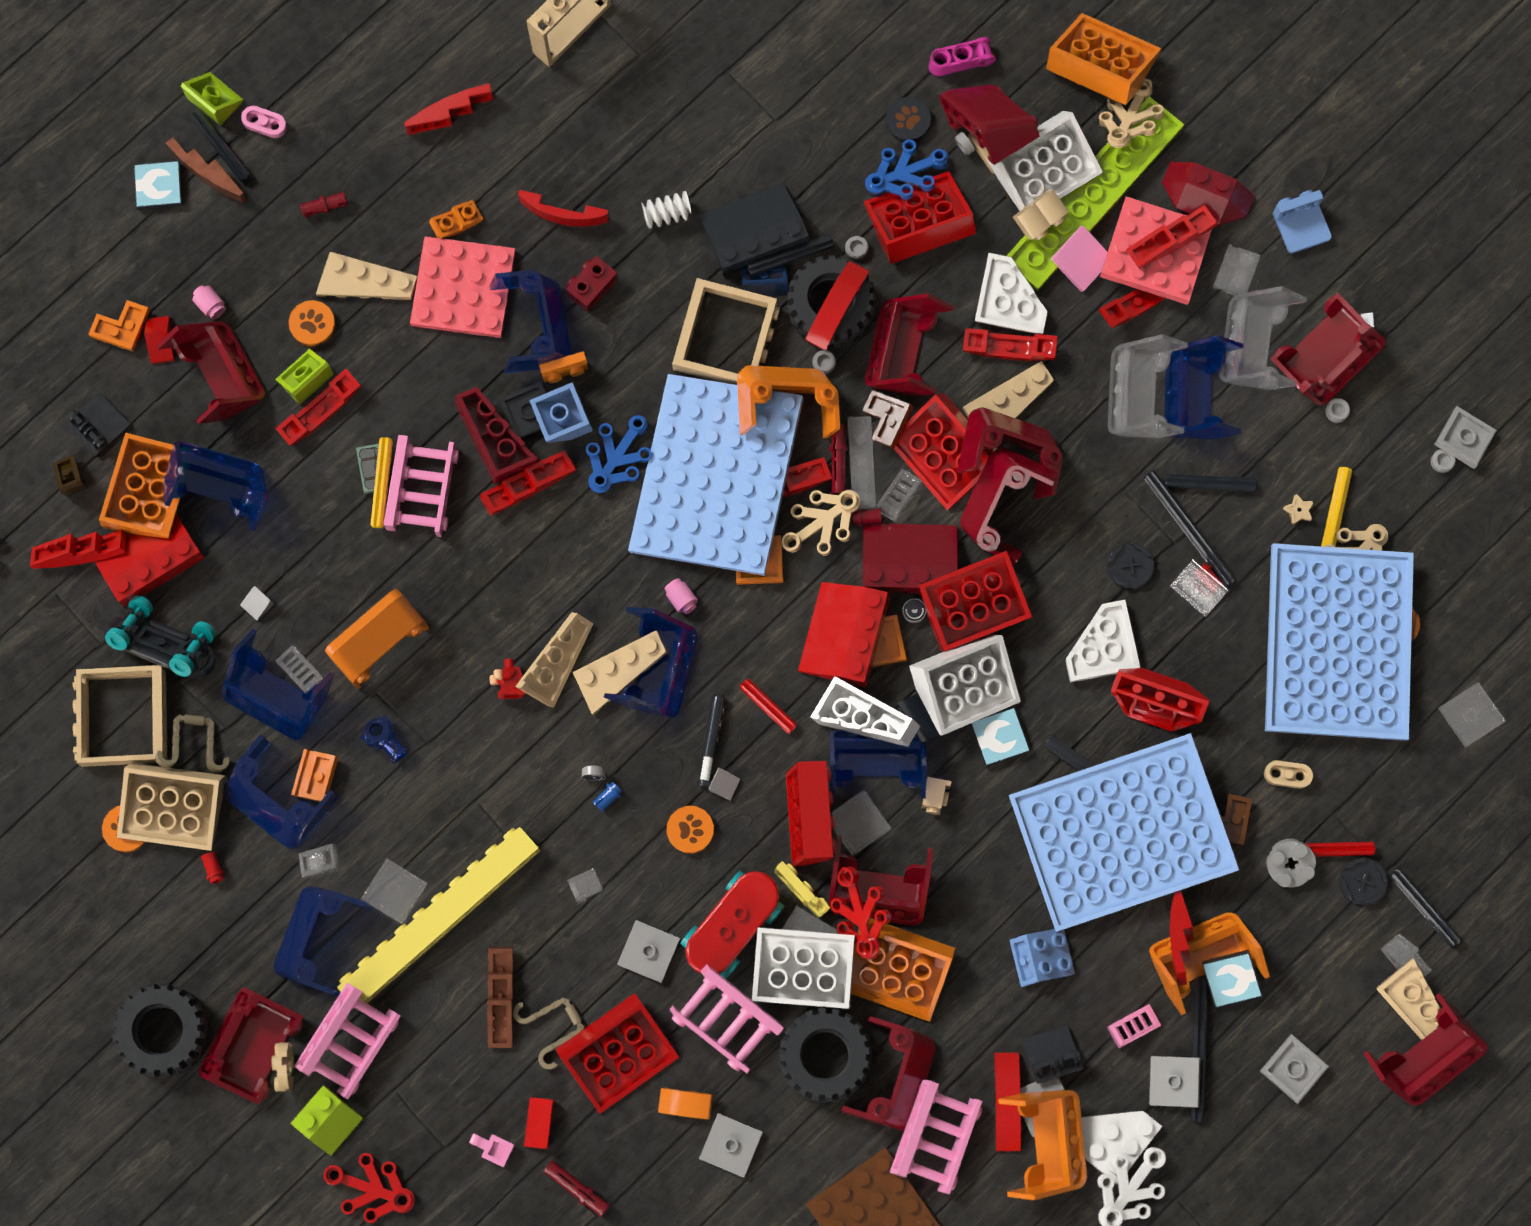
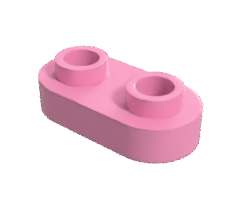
[242,106,287,138]

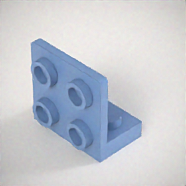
[1009,929,1075,987]

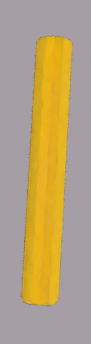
[371,437,393,528]
[1321,467,1352,547]

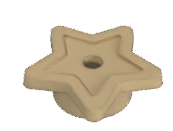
[1283,495,1313,524]

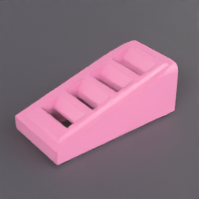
[1107,1004,1161,1048]

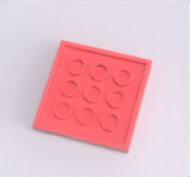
[1100,197,1212,305]
[410,237,516,338]

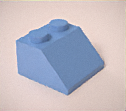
[529,383,593,443]

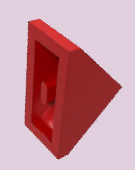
[144,316,175,364]

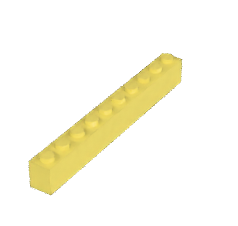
[337,827,540,1011]

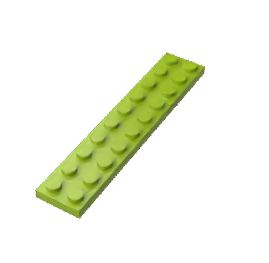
[1007,96,1184,291]

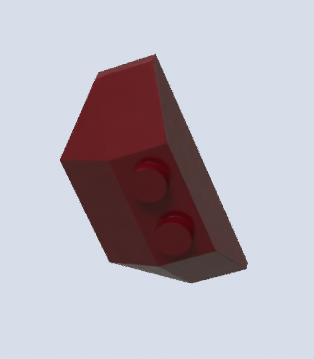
[1162,162,1255,226]

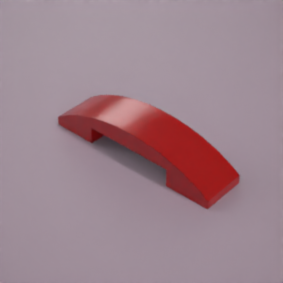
[518,190,609,227]
[805,261,870,351]
[1099,289,1167,328]
[963,328,1057,361]
[275,369,361,446]
[994,1053,1021,1151]

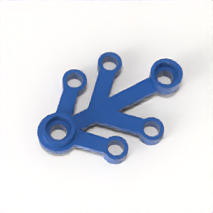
[865,140,949,200]
[586,415,652,493]

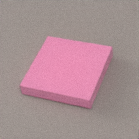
[1051,226,1108,291]

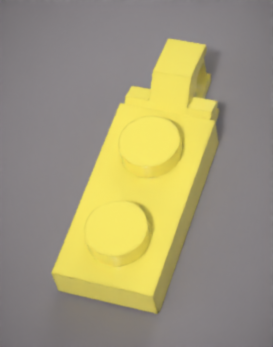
[774,861,830,919]

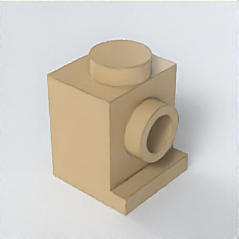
[922,777,951,815]

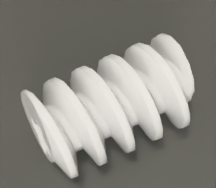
[642,191,692,229]

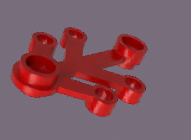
[831,866,891,959]
[324,1153,415,1223]

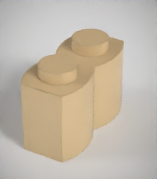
[1013,189,1069,240]

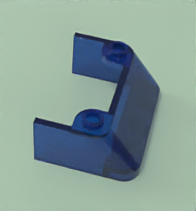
[489,270,572,373]
[1164,335,1243,439]
[163,441,269,531]
[604,607,698,717]
[222,629,334,740]
[829,729,927,799]
[224,734,339,849]
[274,886,373,997]

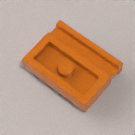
[539,351,588,383]
[291,749,338,803]

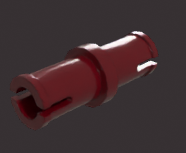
[300,191,349,218]

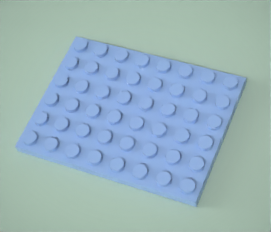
[628,374,804,576]
[1265,543,1413,741]
[1009,733,1239,932]

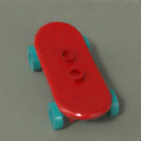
[680,870,785,979]

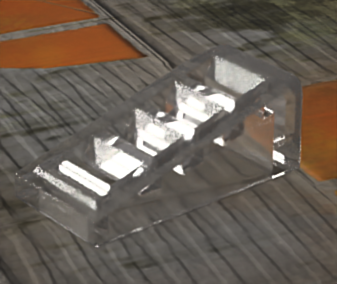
[876,469,922,521]
[275,645,323,694]

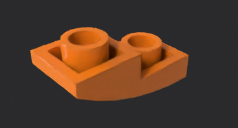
[429,200,483,239]
[658,1088,713,1119]

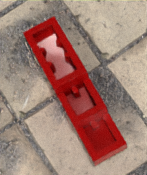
[404,83,493,135]
[1126,205,1218,268]
[480,450,576,516]
[782,457,832,499]
[30,529,127,569]
[1170,890,1193,986]

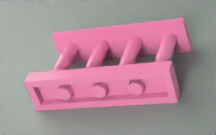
[384,435,459,537]
[670,964,784,1073]
[294,983,400,1099]
[890,1080,982,1194]

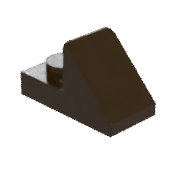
[52,454,88,497]

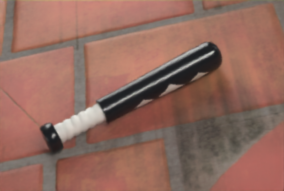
[697,694,725,788]

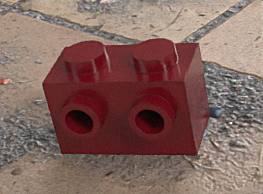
[566,256,618,313]

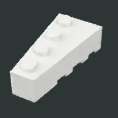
[811,677,920,747]

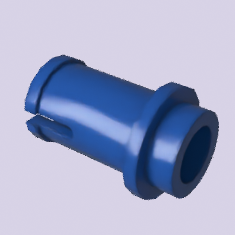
[592,782,623,812]

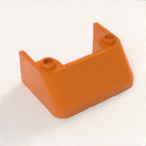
[737,365,840,439]
[325,589,429,690]
[1149,913,1270,1015]
[998,1090,1087,1200]

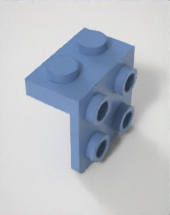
[1273,190,1331,253]

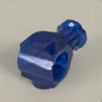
[360,715,409,764]

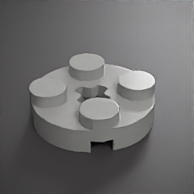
[1266,839,1316,887]

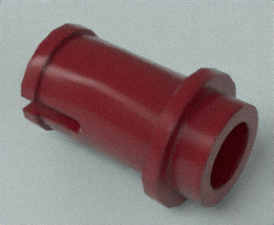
[852,508,881,527]

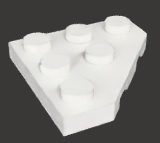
[975,253,1047,335]
[1065,600,1140,683]
[1081,1111,1162,1184]

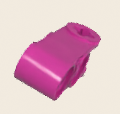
[929,37,996,76]

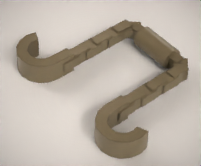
[155,715,229,773]
[513,998,584,1070]

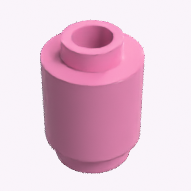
[192,285,226,320]
[665,578,698,614]

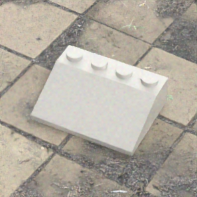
[987,111,1103,211]
[909,634,1021,735]
[752,928,854,1009]

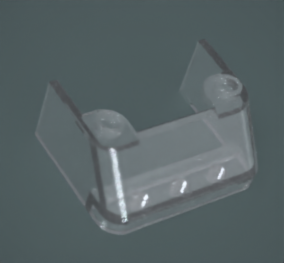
[1219,286,1307,390]
[1108,334,1188,438]

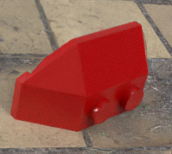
[1111,668,1209,732]

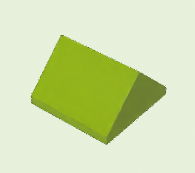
[181,72,243,126]
[275,349,334,405]

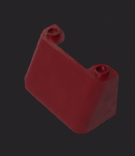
[939,84,1040,165]
[1270,292,1386,406]
[199,987,304,1105]

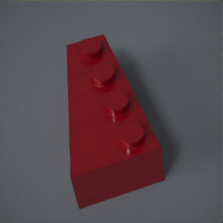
[455,387,538,485]

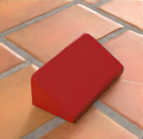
[524,1098,554,1149]

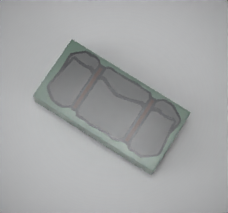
[356,444,379,494]

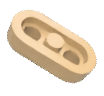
[1264,761,1313,789]

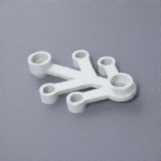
[1098,1147,1166,1226]

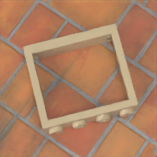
[527,0,611,67]
[672,278,780,385]
[73,665,167,767]

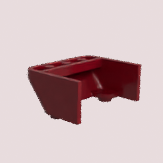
[865,293,955,396]
[156,321,265,424]
[957,407,1063,499]
[960,447,1059,565]
[828,835,933,925]
[1363,993,1488,1105]
[841,1016,935,1131]

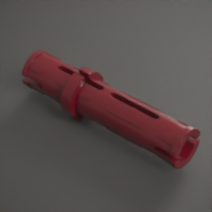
[830,424,848,495]
[543,1160,610,1217]

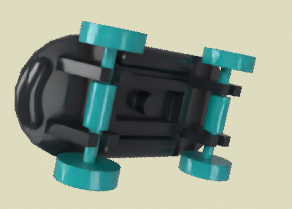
[104,596,216,678]

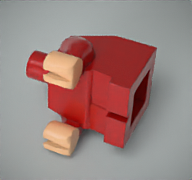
[489,659,525,699]

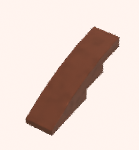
[166,138,247,203]
[487,947,513,1048]

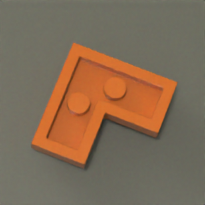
[88,300,150,352]

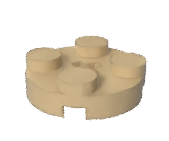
[272,1042,294,1091]

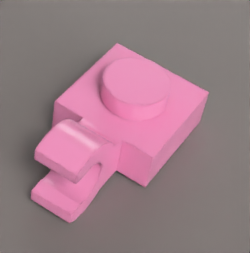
[469,1134,514,1167]

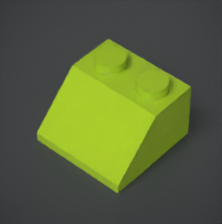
[291,1086,363,1156]

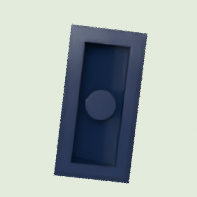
[741,267,788,296]

